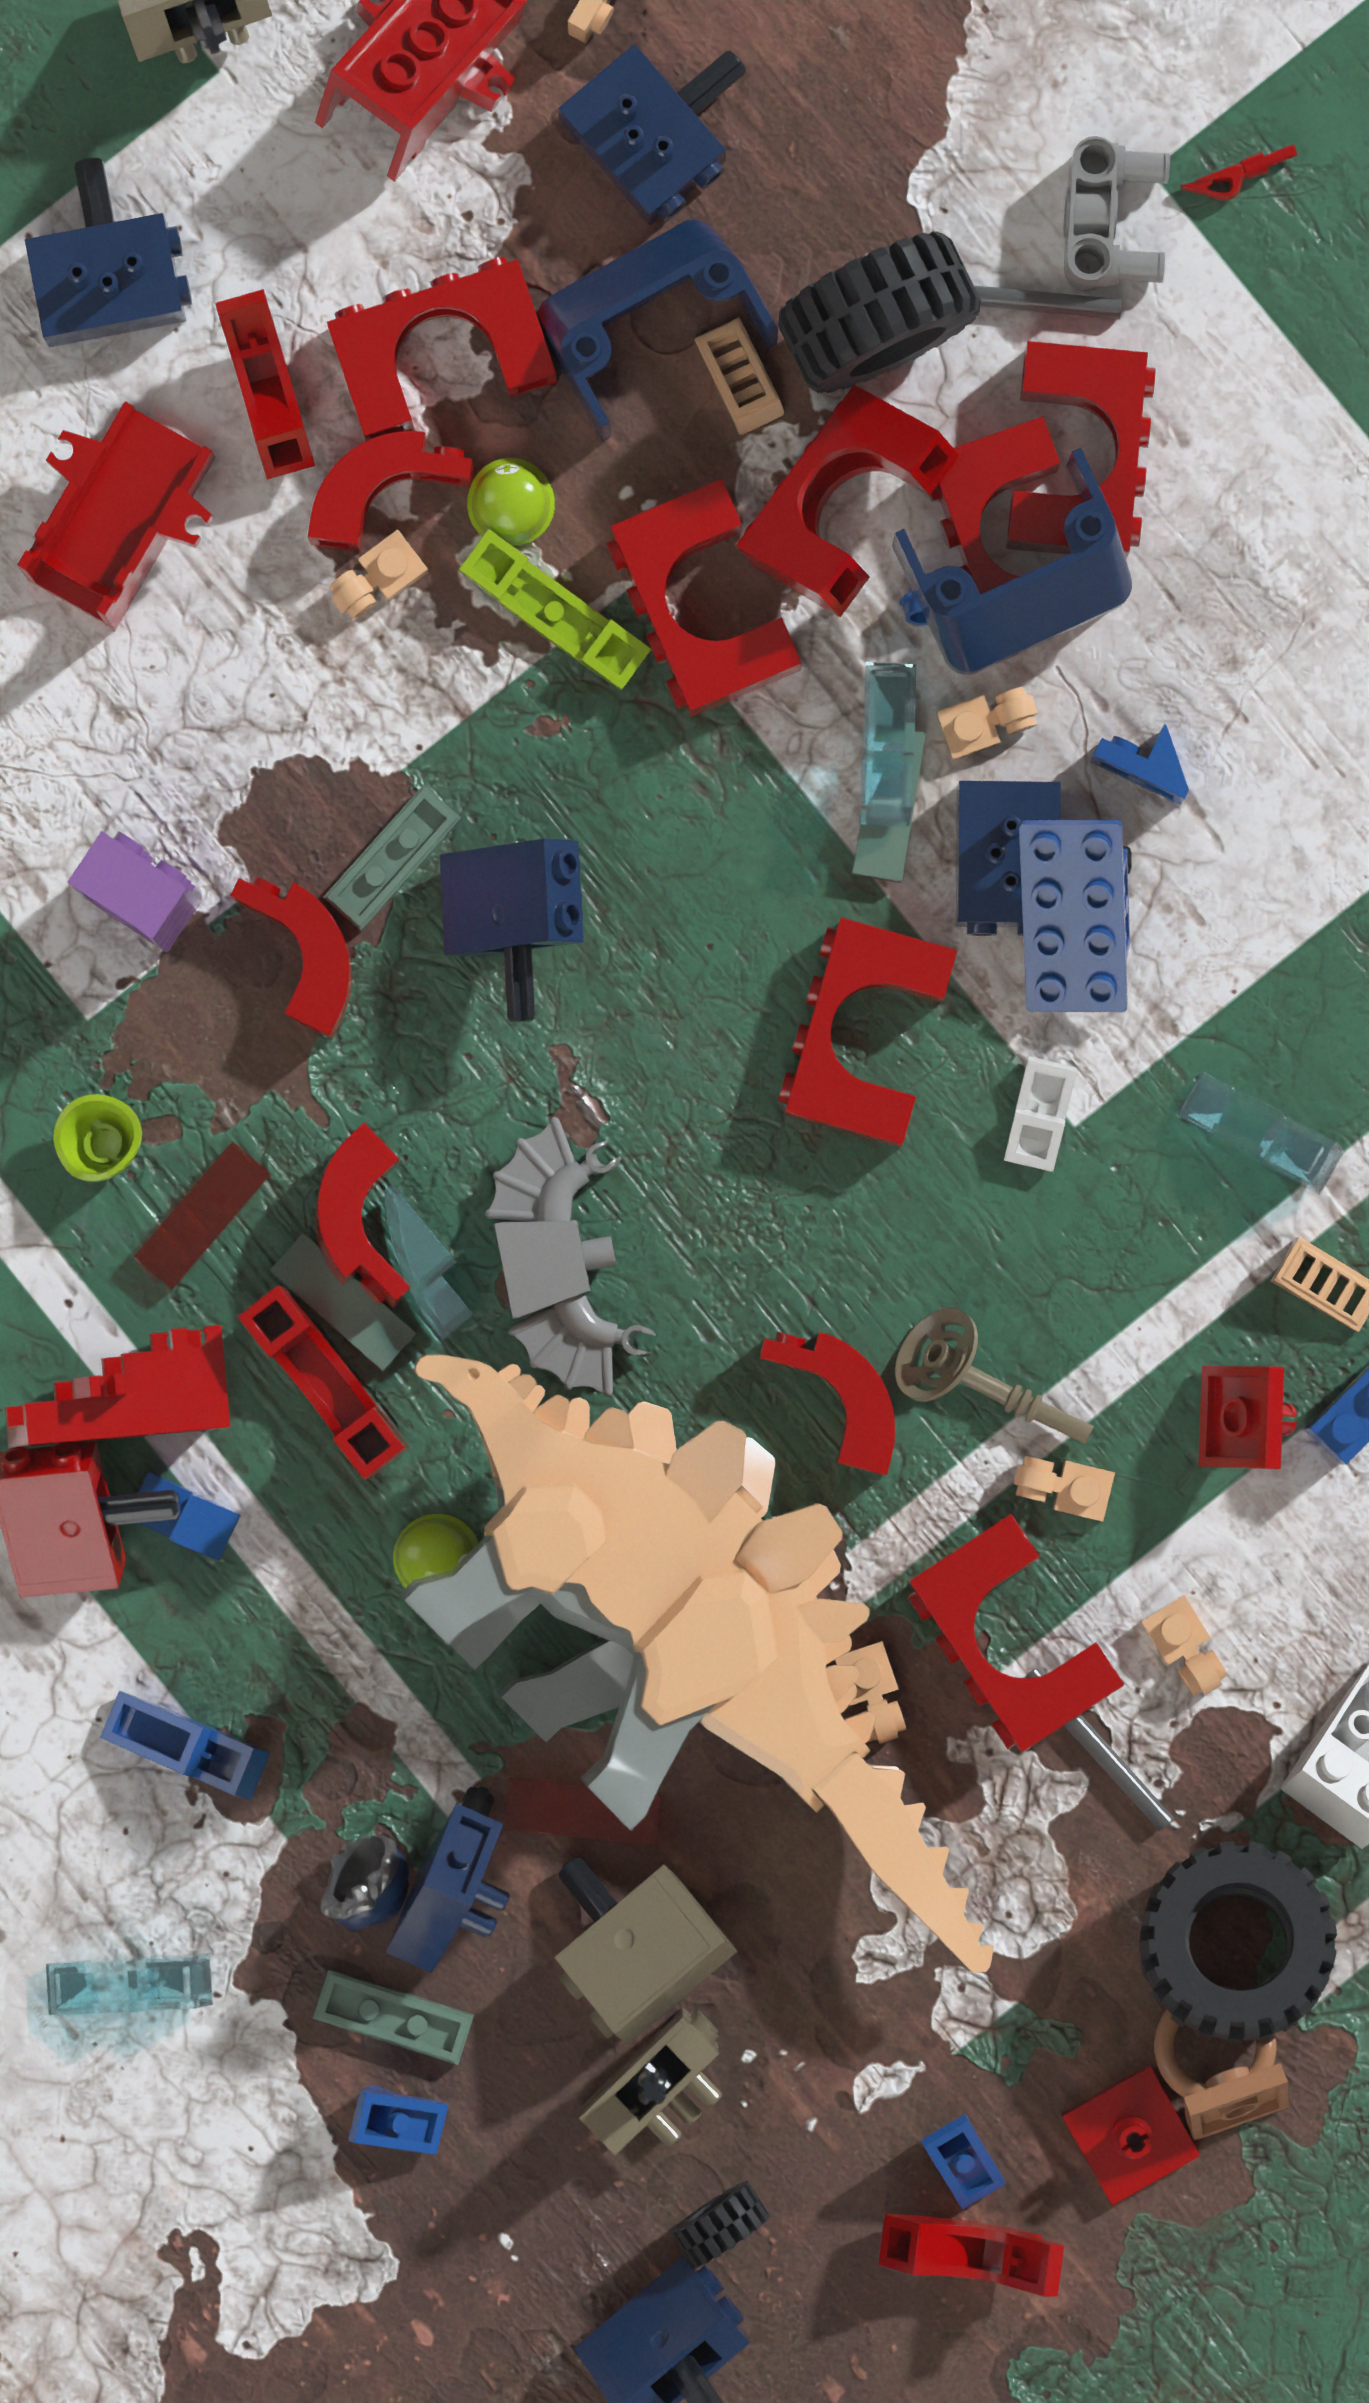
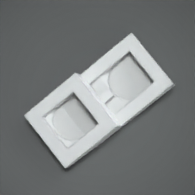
[1004,1056,1077,1172]

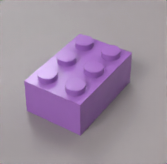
[67,831,201,953]

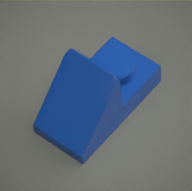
[1090,724,1189,805]
[138,1472,241,1561]
[348,2085,449,2155]
[921,2114,1006,2209]

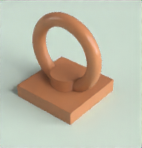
[1154,1986,1289,2141]

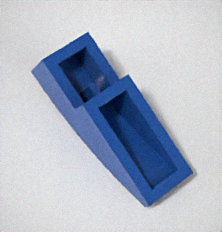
[100,1691,270,1800]

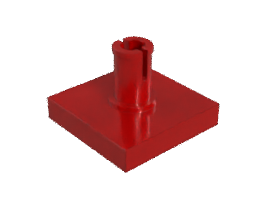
[1198,1366,1297,1470]
[1061,2064,1201,2206]

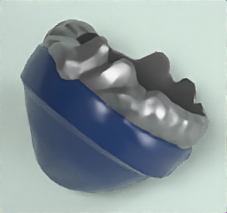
[321,1835,409,1930]

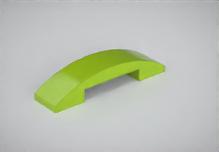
[459,529,651,690]

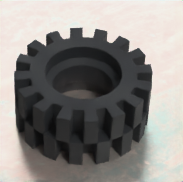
[672,2181,771,2268]

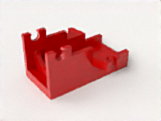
[314,0,527,182]
[17,401,215,631]
[5,1325,230,1448]

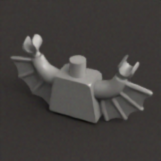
[485,1117,656,1397]

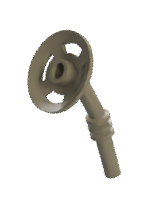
[895,1308,1094,1444]

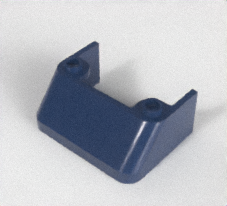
[538,220,778,442]
[892,448,1132,675]

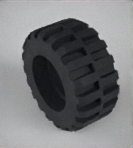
[778,231,981,394]
[1139,1841,1337,2045]

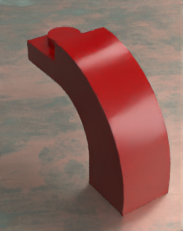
[215,289,315,480]
[308,431,474,552]
[230,876,352,1039]
[315,1123,411,1309]
[759,1332,895,1476]
[878,2214,1065,2297]

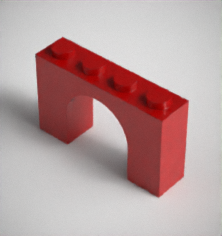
[327,257,557,441]
[1006,341,1156,558]
[736,384,959,617]
[929,416,1061,594]
[606,479,802,718]
[778,917,958,1148]
[238,1285,411,1480]
[907,1514,1125,1753]

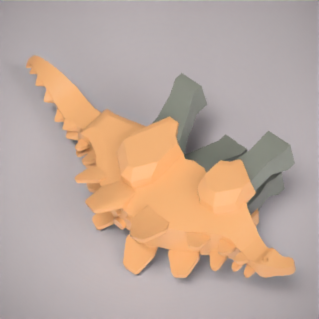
[400,1355,994,1973]

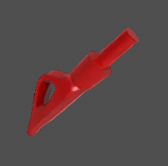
[1180,144,1297,201]

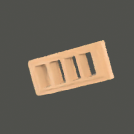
[694,318,784,435]
[1270,1237,1369,1333]

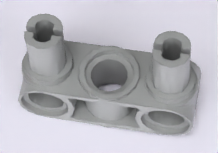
[1064,136,1170,291]

